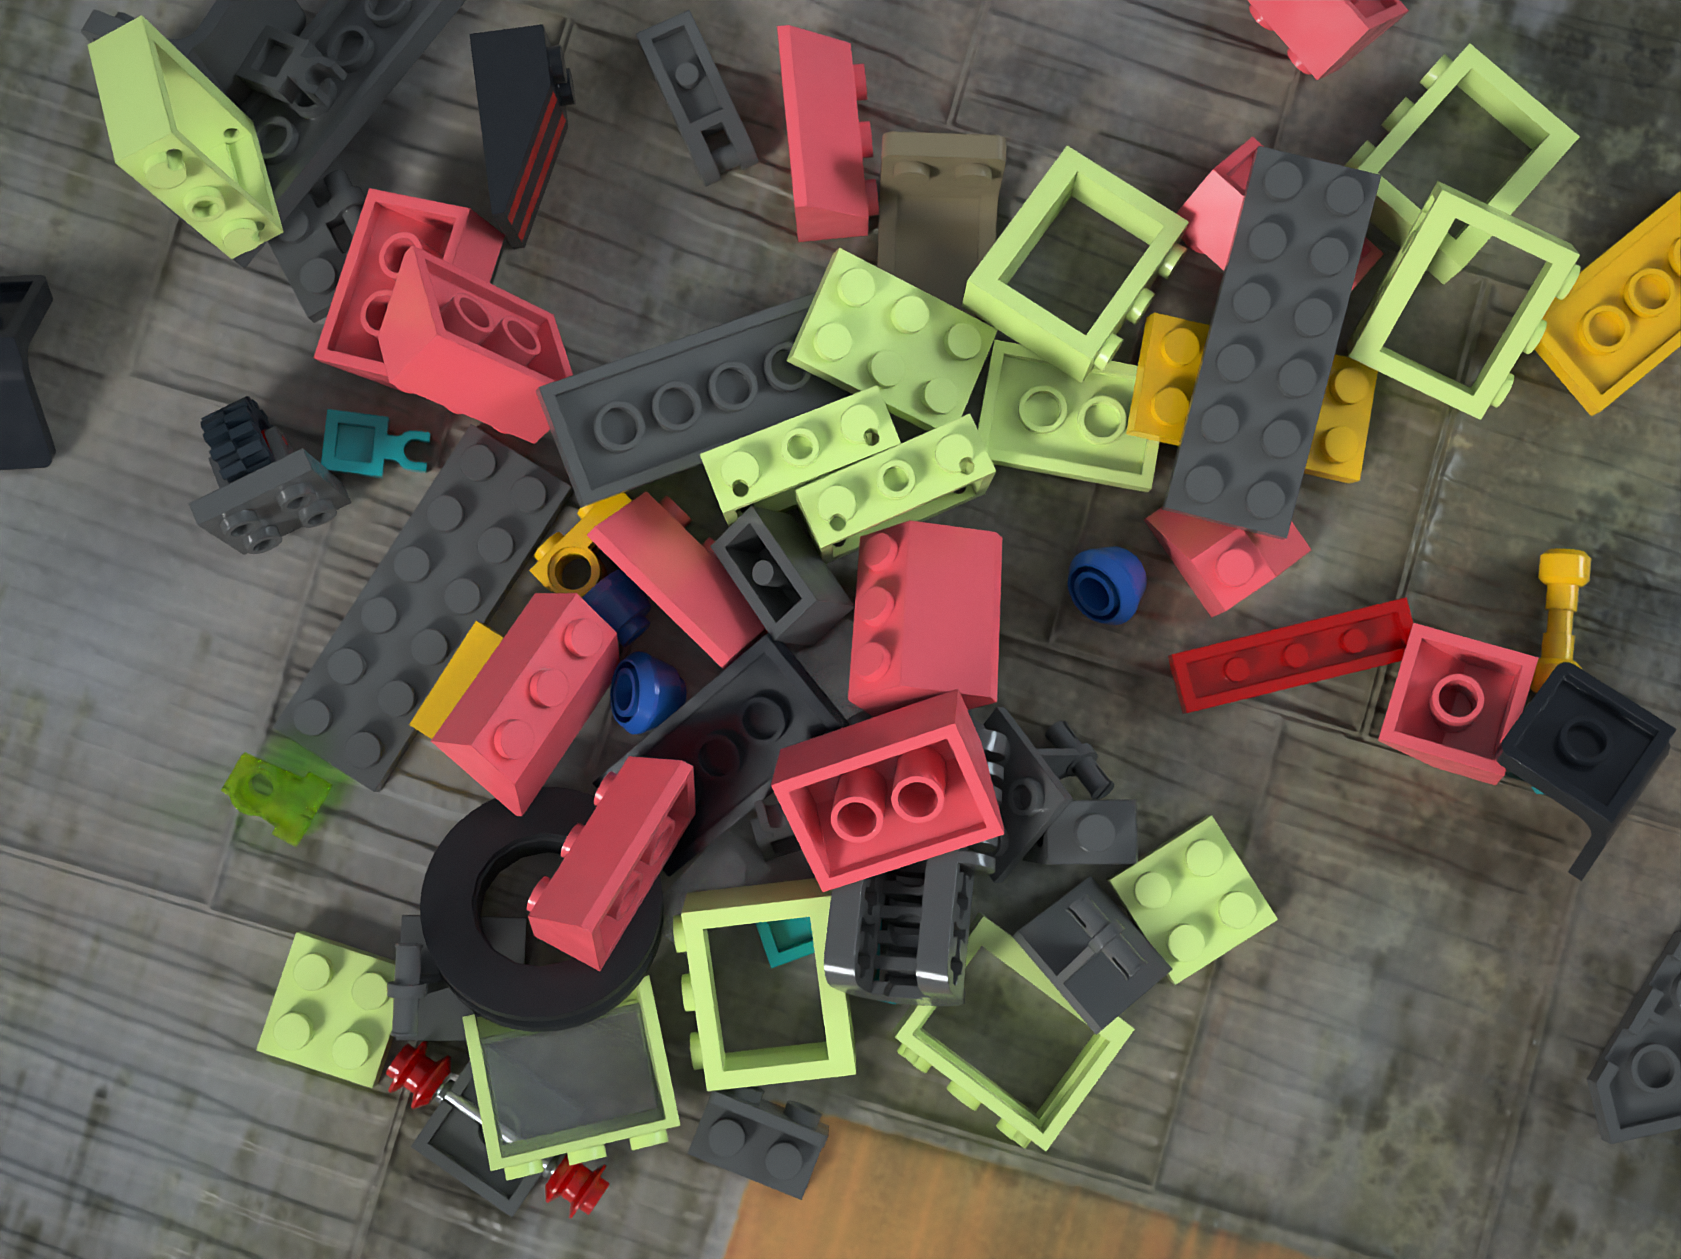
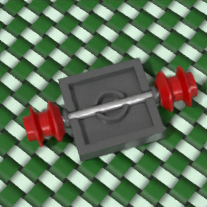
[386,1041,610,1219]

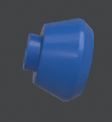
[1068,546,1147,625]
[582,569,651,647]
[610,651,687,734]

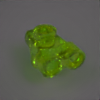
[221,752,334,847]

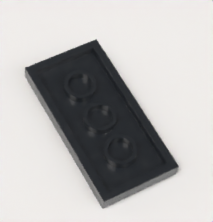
[592,633,851,877]

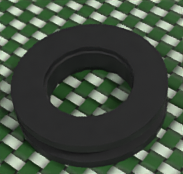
[420,787,664,1032]

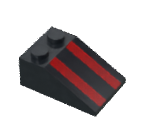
[469,24,576,249]

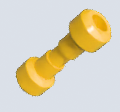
[1530,548,1591,694]

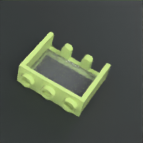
[462,975,681,1181]

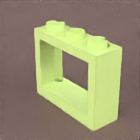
[87,15,284,259]
[1345,43,1580,284]
[962,146,1189,384]
[1347,181,1581,420]
[700,385,901,527]
[795,414,996,564]
[673,878,856,1091]
[893,912,1135,1151]

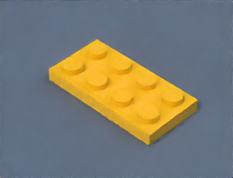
[1534,190,1681,416]
[1126,312,1378,484]

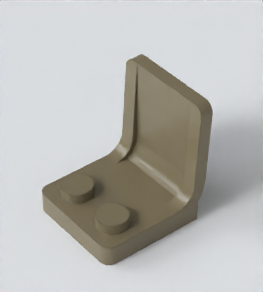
[877,131,1007,322]

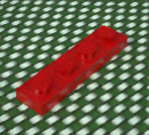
[1168,597,1413,714]

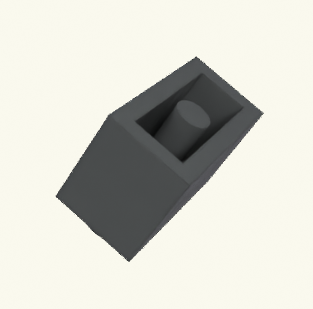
[710,505,855,646]

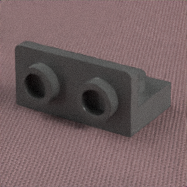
[687,1086,829,1200]

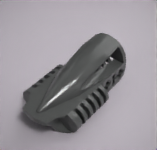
[824,709,1007,1006]

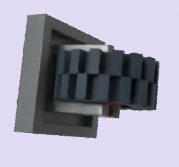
[188,396,352,555]

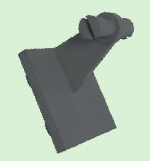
[976,707,1114,883]
[1012,876,1173,1035]
[387,915,526,1041]

